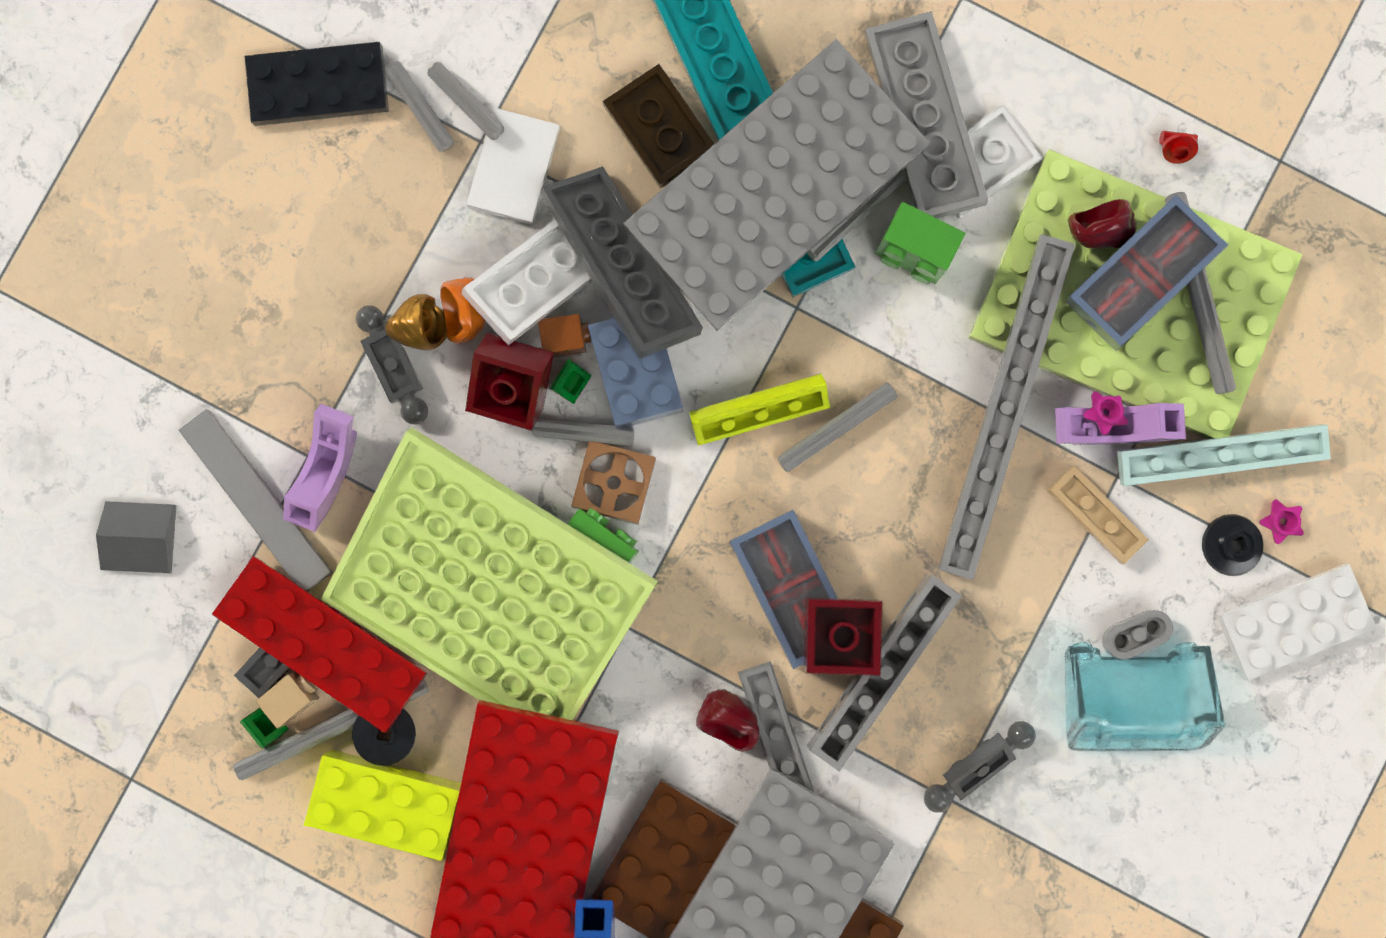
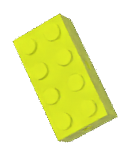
[304,750,461,861]

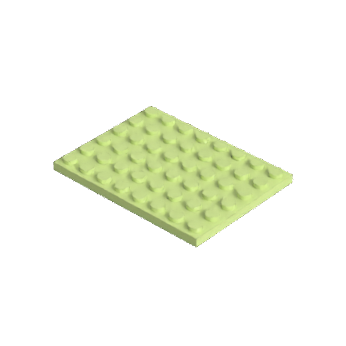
[969,149,1303,439]
[321,428,658,720]

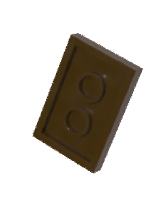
[602,64,714,188]

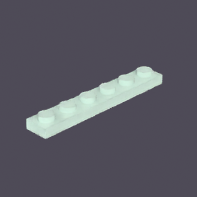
[1117,424,1331,486]

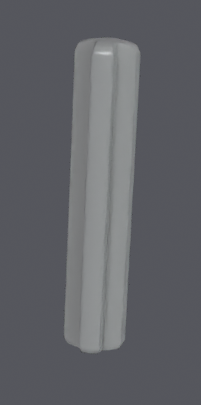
[385,61,454,152]
[428,62,504,140]
[532,418,634,446]

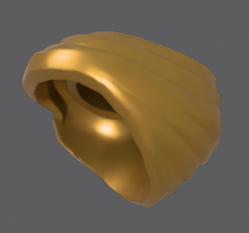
[385,294,447,350]

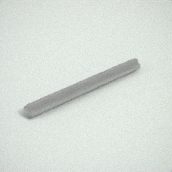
[1165,192,1236,394]
[233,679,429,780]

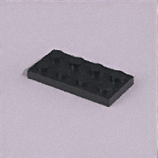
[245,41,389,126]

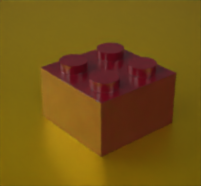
[465,333,554,431]
[803,598,882,675]

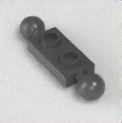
[356,305,428,425]
[923,721,1036,813]

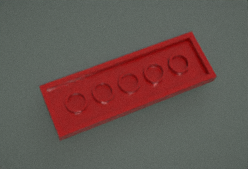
[211,556,428,733]

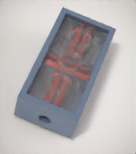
[1066,195,1228,351]
[729,510,837,669]

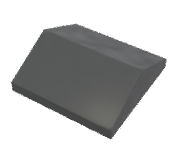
[96,501,176,573]

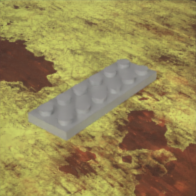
[865,11,988,218]

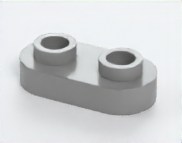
[1102,610,1173,660]

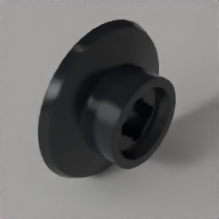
[1202,514,1264,576]
[352,709,416,766]

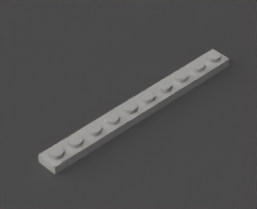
[938,234,1075,580]

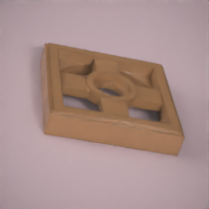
[571,441,656,525]

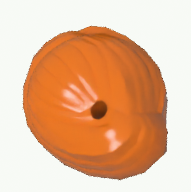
[440,277,486,344]

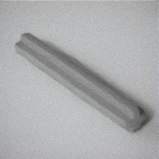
[806,170,906,261]
[777,383,897,472]

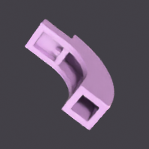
[1055,403,1186,445]
[283,404,357,532]

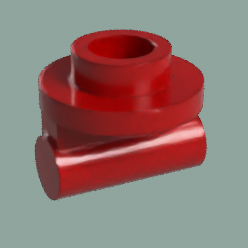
[1159,131,1198,164]

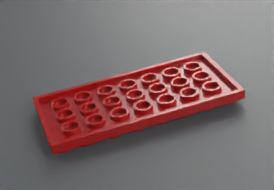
[430,700,619,938]

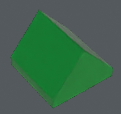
[549,359,592,404]
[240,708,289,749]

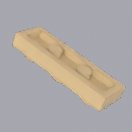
[1047,465,1149,564]

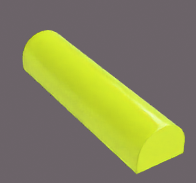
[689,373,830,446]

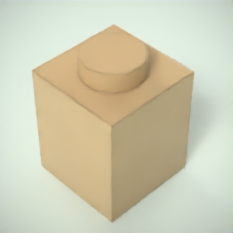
[255,672,319,729]

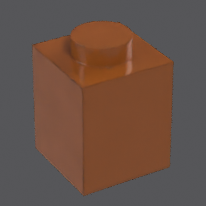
[538,314,591,358]

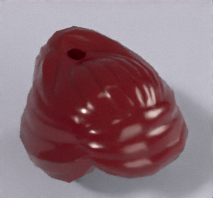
[1067,199,1137,249]
[696,689,759,752]

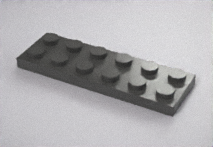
[541,166,703,359]

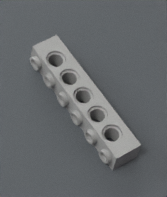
[807,575,962,772]

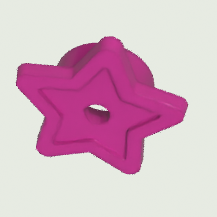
[1083,391,1128,435]
[1259,499,1304,544]

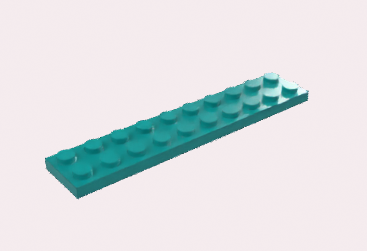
[653,0,856,298]

